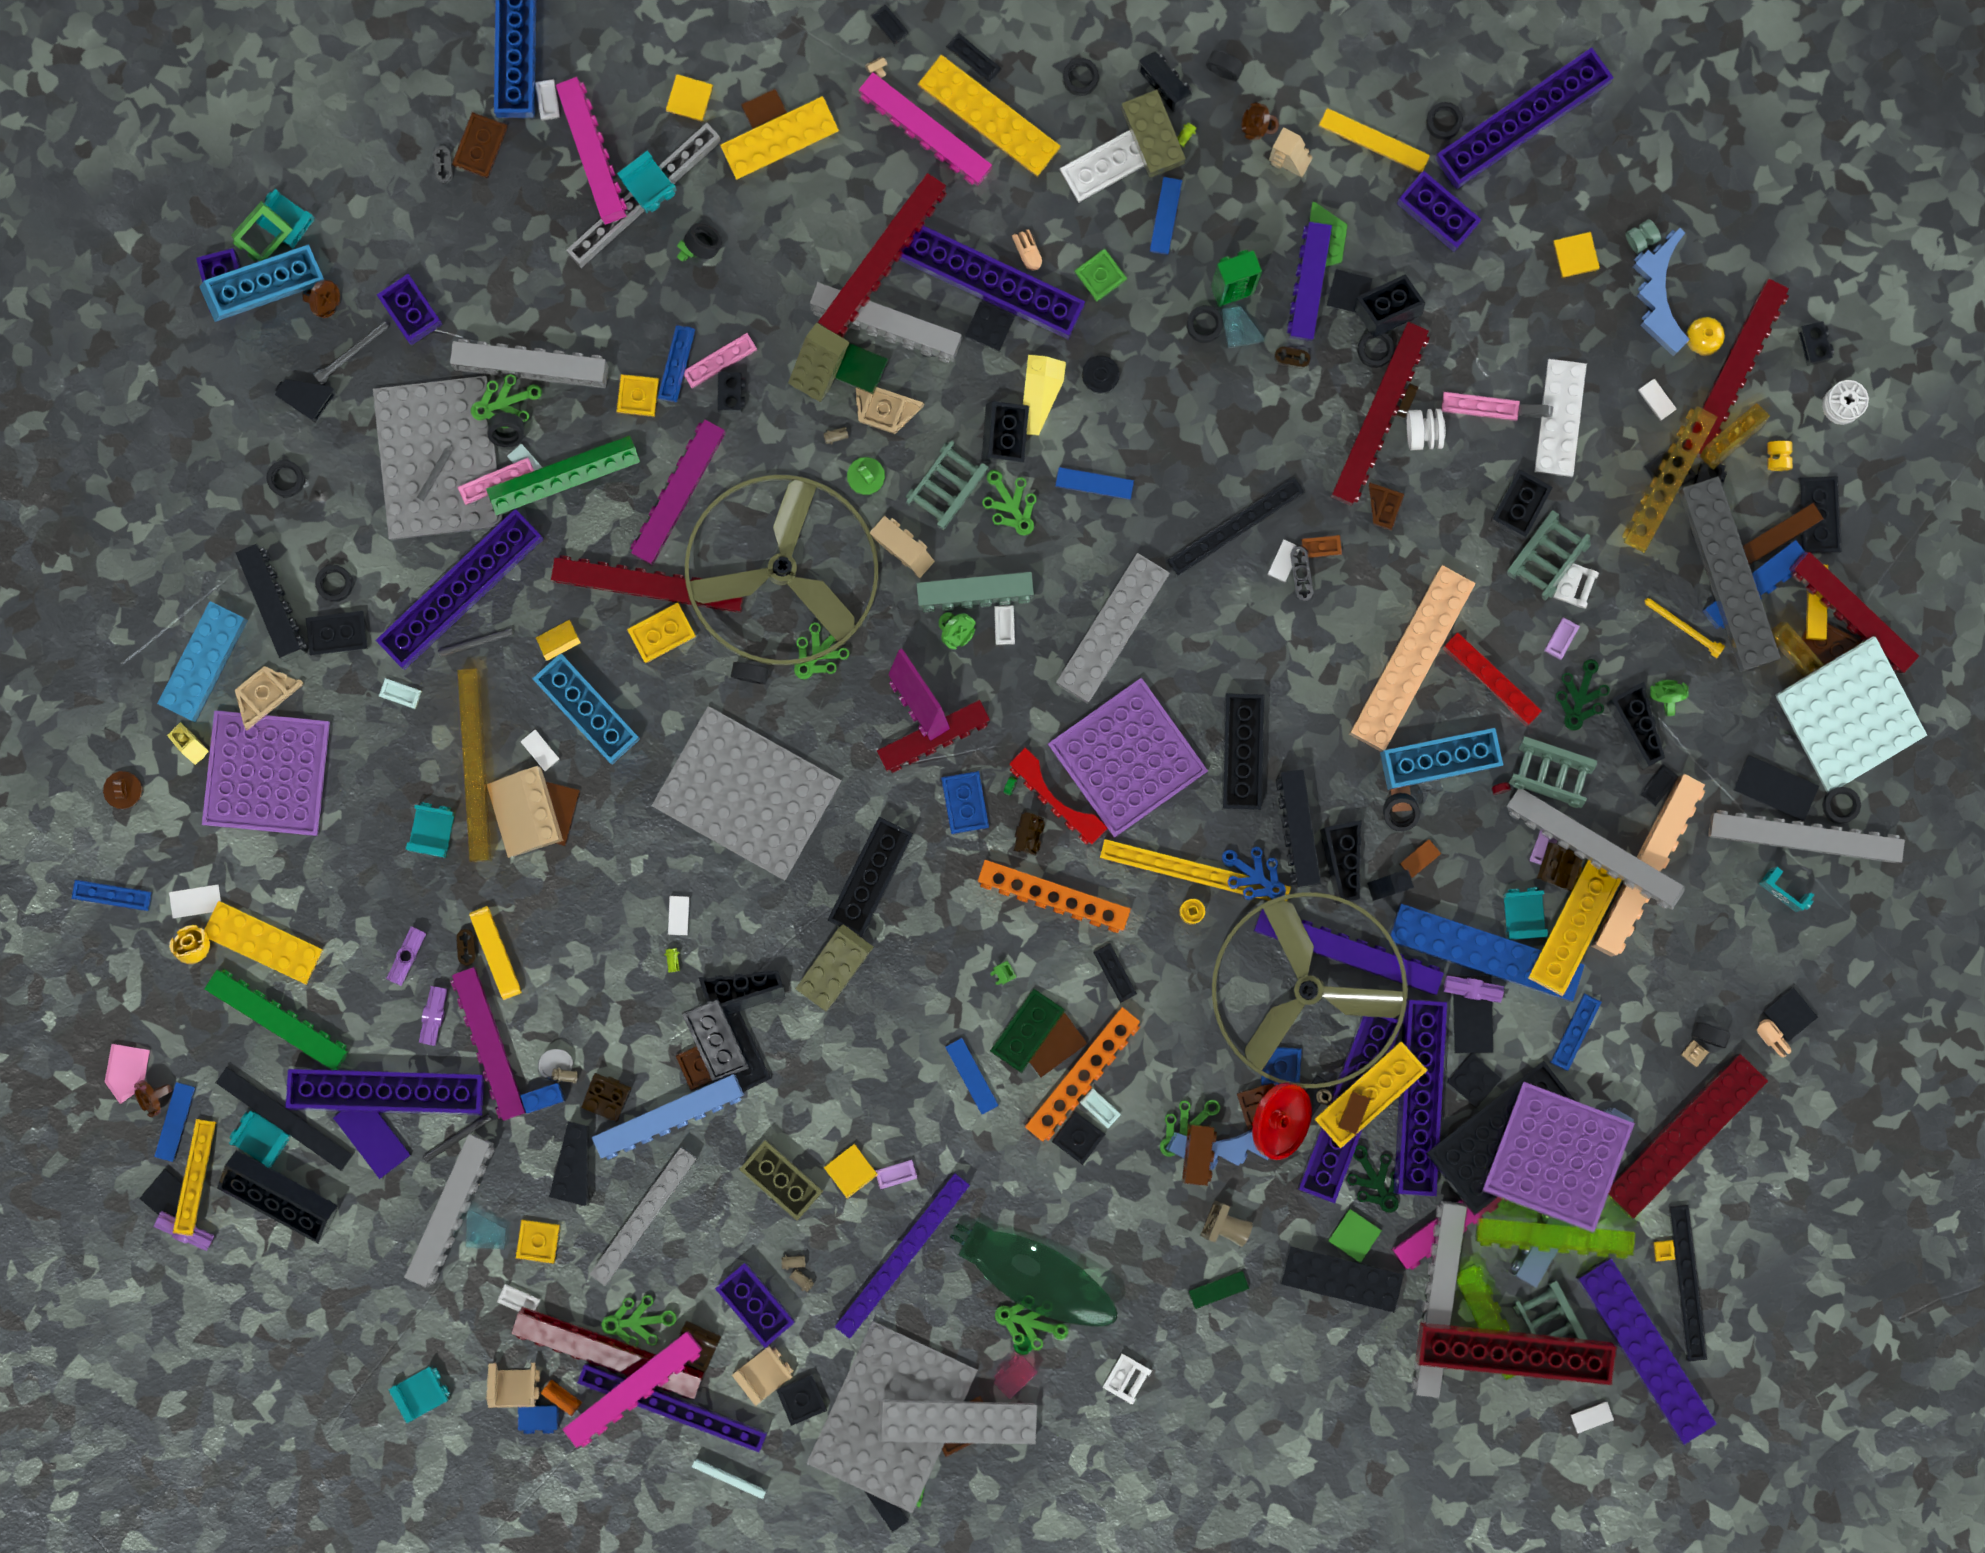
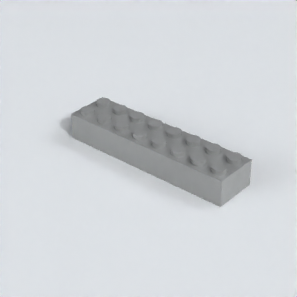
[810,282,962,363]
[450,339,609,388]
[1056,553,1170,704]
[404,1134,495,1287]
[878,1400,1037,1444]

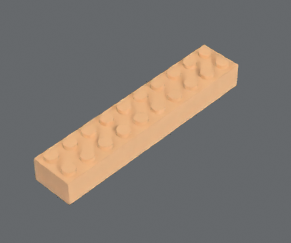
[1349,565,1476,752]
[1591,774,1705,957]

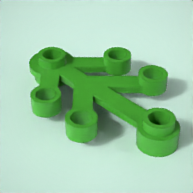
[471,374,542,428]
[982,470,1036,536]
[794,623,849,680]
[1160,1100,1220,1157]
[601,1295,677,1347]
[995,1296,1068,1351]

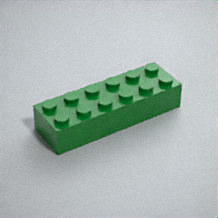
[1211,250,1262,307]

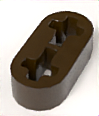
[1274,347,1310,369]
[1396,383,1419,420]
[456,929,476,966]

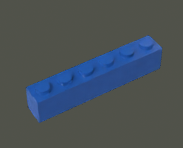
[1702,540,1805,629]

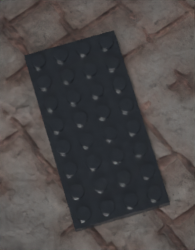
[1426,1061,1575,1215]

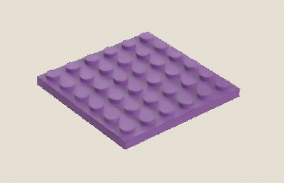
[1048,678,1208,838]
[202,710,330,836]
[1483,1082,1634,1233]

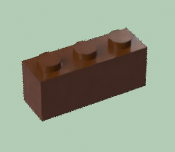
[1182,1124,1217,1186]

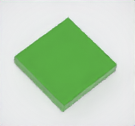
[1074,249,1127,302]
[1328,1209,1382,1263]

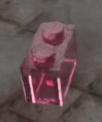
[994,1355,1038,1399]

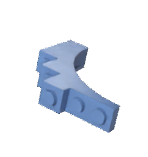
[1633,228,1689,356]
[1166,1129,1268,1170]

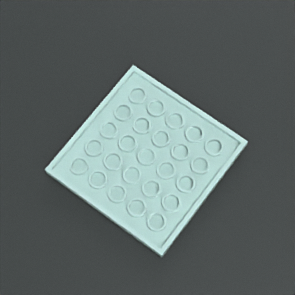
[1775,636,1927,793]

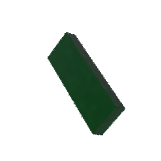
[1188,1271,1249,1309]

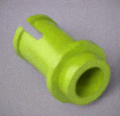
[1177,122,1196,148]
[664,948,680,973]

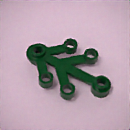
[1555,659,1610,731]
[1347,1145,1399,1213]

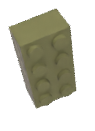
[1121,90,1186,178]
[788,323,849,402]
[795,924,874,1011]
[739,1140,823,1221]

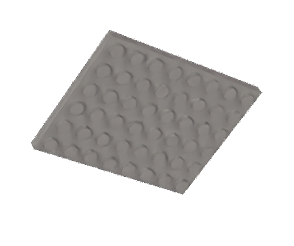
[373,376,503,540]
[652,706,842,881]
[806,1321,978,1513]

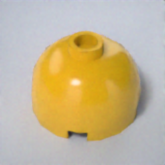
[1686,317,1725,356]
[169,925,210,964]

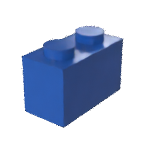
[520,1083,565,1114]
[518,1405,559,1434]

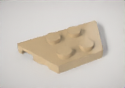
[856,387,924,434]
[235,666,303,731]

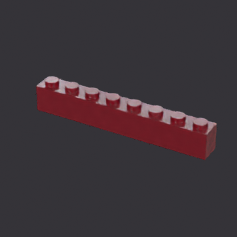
[1789,552,1919,673]

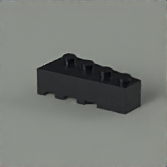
[1606,682,1665,770]
[1320,820,1362,905]
[698,970,785,1015]
[549,1121,589,1206]

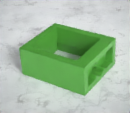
[231,201,293,262]

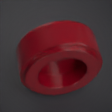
[1491,782,1512,795]

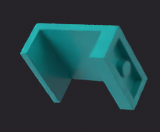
[617,150,677,213]
[255,189,315,249]
[406,802,455,858]
[1759,867,1814,912]
[1503,887,1548,940]
[229,1111,292,1168]
[388,1366,451,1424]

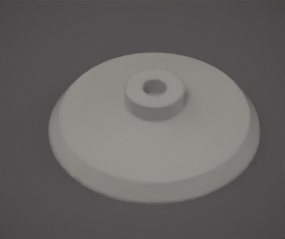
[538,1049,573,1080]

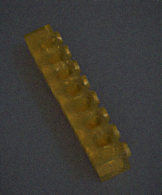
[1622,406,1717,553]

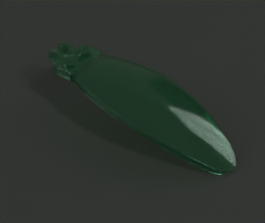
[950,1221,1118,1327]

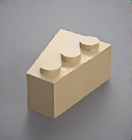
[1269,127,1313,177]
[870,516,935,578]

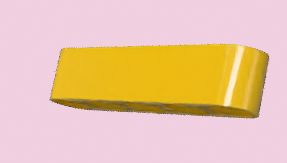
[469,906,522,1000]

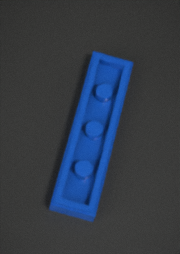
[1150,177,1182,255]
[658,325,695,403]
[1055,467,1134,500]
[71,880,152,911]
[1550,993,1601,1071]
[945,1038,999,1115]
[154,1082,196,1162]

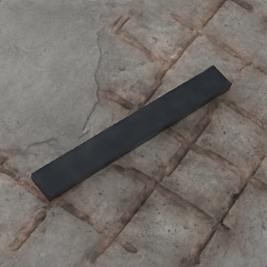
[1167,477,1305,577]
[216,1067,353,1171]
[1669,1205,1707,1362]

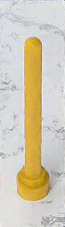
[1645,598,1725,659]

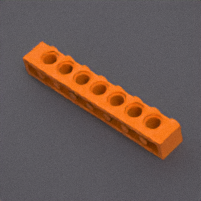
[977,860,1131,933]
[1025,1007,1140,1142]

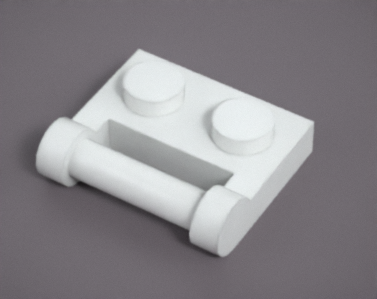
[1553,563,1599,609]
[1103,1354,1152,1405]

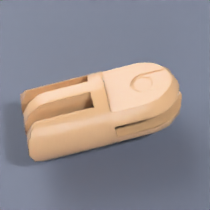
[1012,229,1042,271]
[1757,1019,1791,1057]

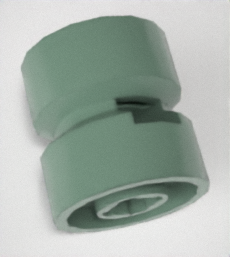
[1625,219,1661,254]

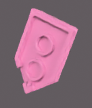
[105,1044,150,1104]

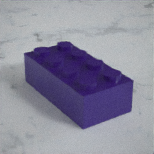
[1397,170,1482,253]
[715,1262,796,1348]

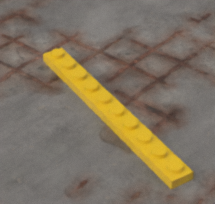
[1100,839,1291,901]

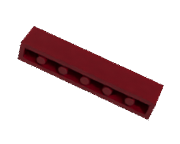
[877,700,990,774]

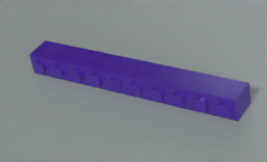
[1253,909,1444,995]
[835,1173,970,1339]
[577,1363,767,1453]

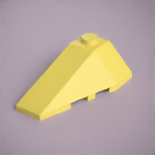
[1023,355,1066,436]

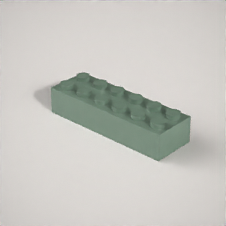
[917,572,1034,613]

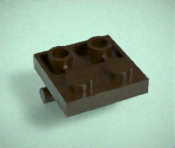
[1013,812,1045,856]
[1537,842,1583,891]
[581,1073,631,1122]
[678,1320,722,1372]

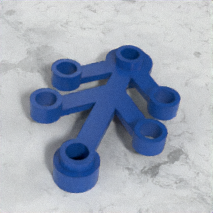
[1222,847,1286,900]

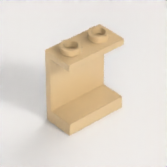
[732,1345,793,1406]
[486,1363,540,1408]

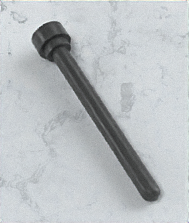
[312,321,390,385]

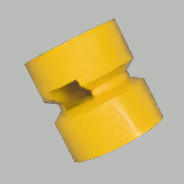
[1767,441,1793,471]
[1179,899,1205,925]

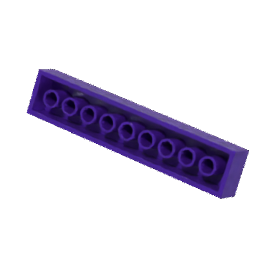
[1435,47,1614,190]
[899,226,1085,340]
[375,509,544,670]
[1394,1000,1447,1196]
[1297,1016,1402,1203]
[286,1069,484,1116]
[1576,1258,1717,1445]

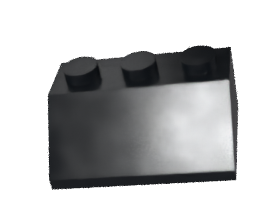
[1137,51,1192,113]
[981,401,1029,463]

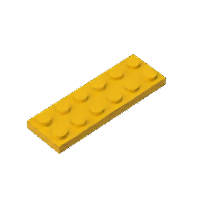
[720,96,839,180]
[204,901,323,985]
[1315,1042,1427,1148]

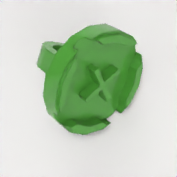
[847,457,885,495]
[938,613,976,649]
[1650,680,1688,717]

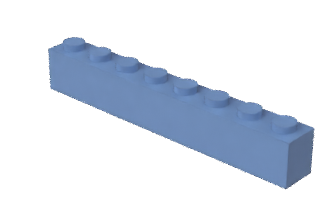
[592,1074,744,1160]

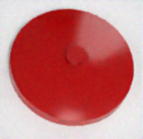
[1252,1083,1312,1160]

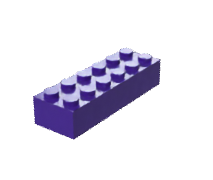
[1286,222,1332,342]

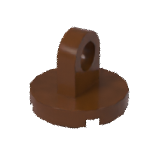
[1242,102,1279,141]
[302,279,340,318]
[103,771,143,810]
[134,1080,172,1118]

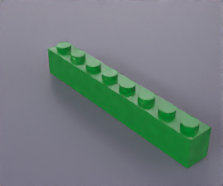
[486,436,640,515]
[204,969,349,1071]

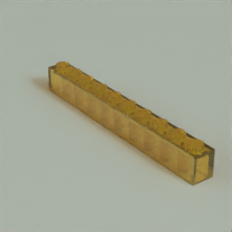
[457,669,492,863]

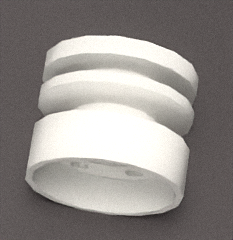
[1822,380,1869,425]
[1407,409,1446,450]

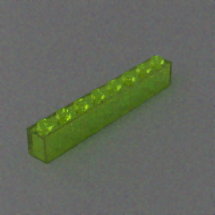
[1475,1218,1635,1259]

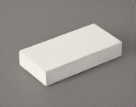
[535,79,560,121]
[1638,379,1676,421]
[1268,540,1300,583]
[994,606,1015,645]
[521,730,560,771]
[668,896,689,935]
[497,1284,541,1312]
[1570,1401,1614,1433]

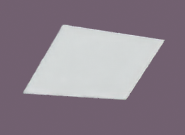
[169,885,221,918]

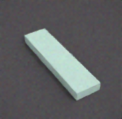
[692,1459,766,1499]

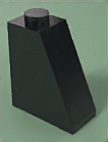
[275,379,337,423]
[1367,870,1414,901]

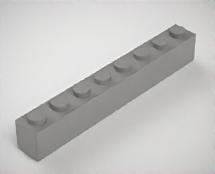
[589,1147,698,1286]

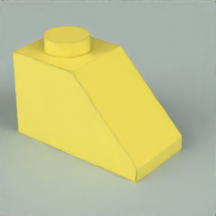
[167,722,209,765]

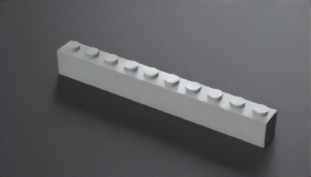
[566,123,721,268]
[1507,789,1685,910]
[1708,810,1905,864]
[1411,1201,1467,1398]

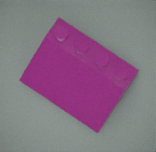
[888,648,950,741]

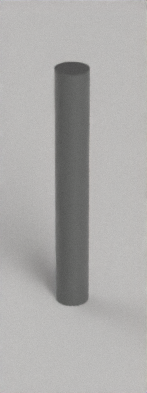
[417,448,452,501]

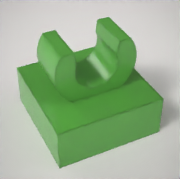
[677,239,697,262]
[990,960,1016,985]

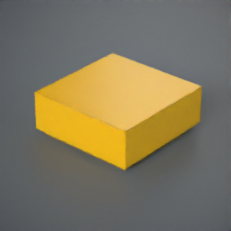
[1653,1240,1675,1262]

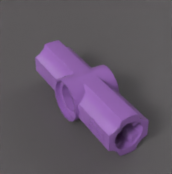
[386,926,427,986]
[1443,976,1504,1003]
[419,986,448,1046]
[153,1211,214,1251]

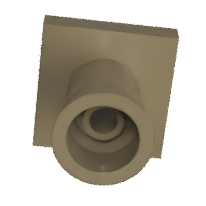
[1200,1200,1252,1247]

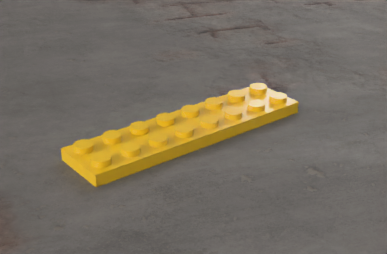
[918,55,1061,177]
[1528,859,1622,996]

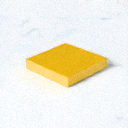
[666,74,713,122]
[1553,232,1600,278]
[616,374,659,417]
[536,620,581,661]
[824,1144,878,1199]
[516,1220,560,1264]

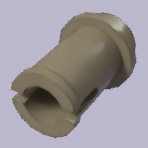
[823,426,849,445]
[552,1068,577,1083]
[1316,1089,1332,1104]
[781,1255,805,1271]
[789,1269,814,1292]

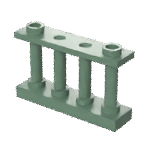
[906,440,988,531]
[1507,510,1591,601]
[1509,736,1597,808]
[1513,1280,1588,1340]

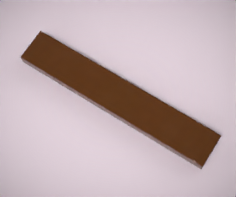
[1743,503,1823,565]

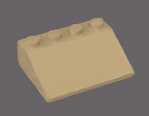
[487,766,563,858]

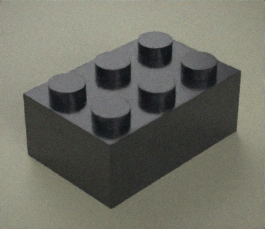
[1354,274,1425,338]
[1490,469,1553,540]

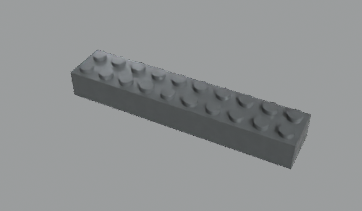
[1679,476,1781,672]

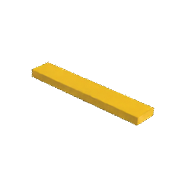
[1319,108,1430,173]
[173,1119,216,1237]

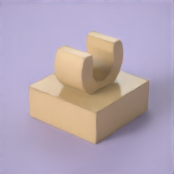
[865,57,887,78]
[1681,1040,1709,1067]

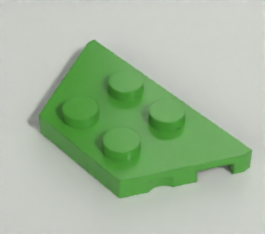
[1309,202,1347,268]

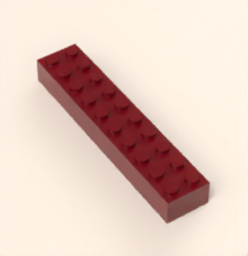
[1608,1054,1768,1219]
[1415,1322,1616,1385]

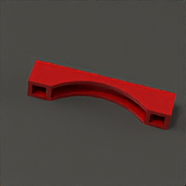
[1442,632,1542,727]
[1009,748,1108,845]

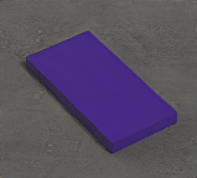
[333,1111,411,1179]

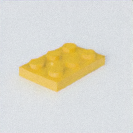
[627,603,696,664]

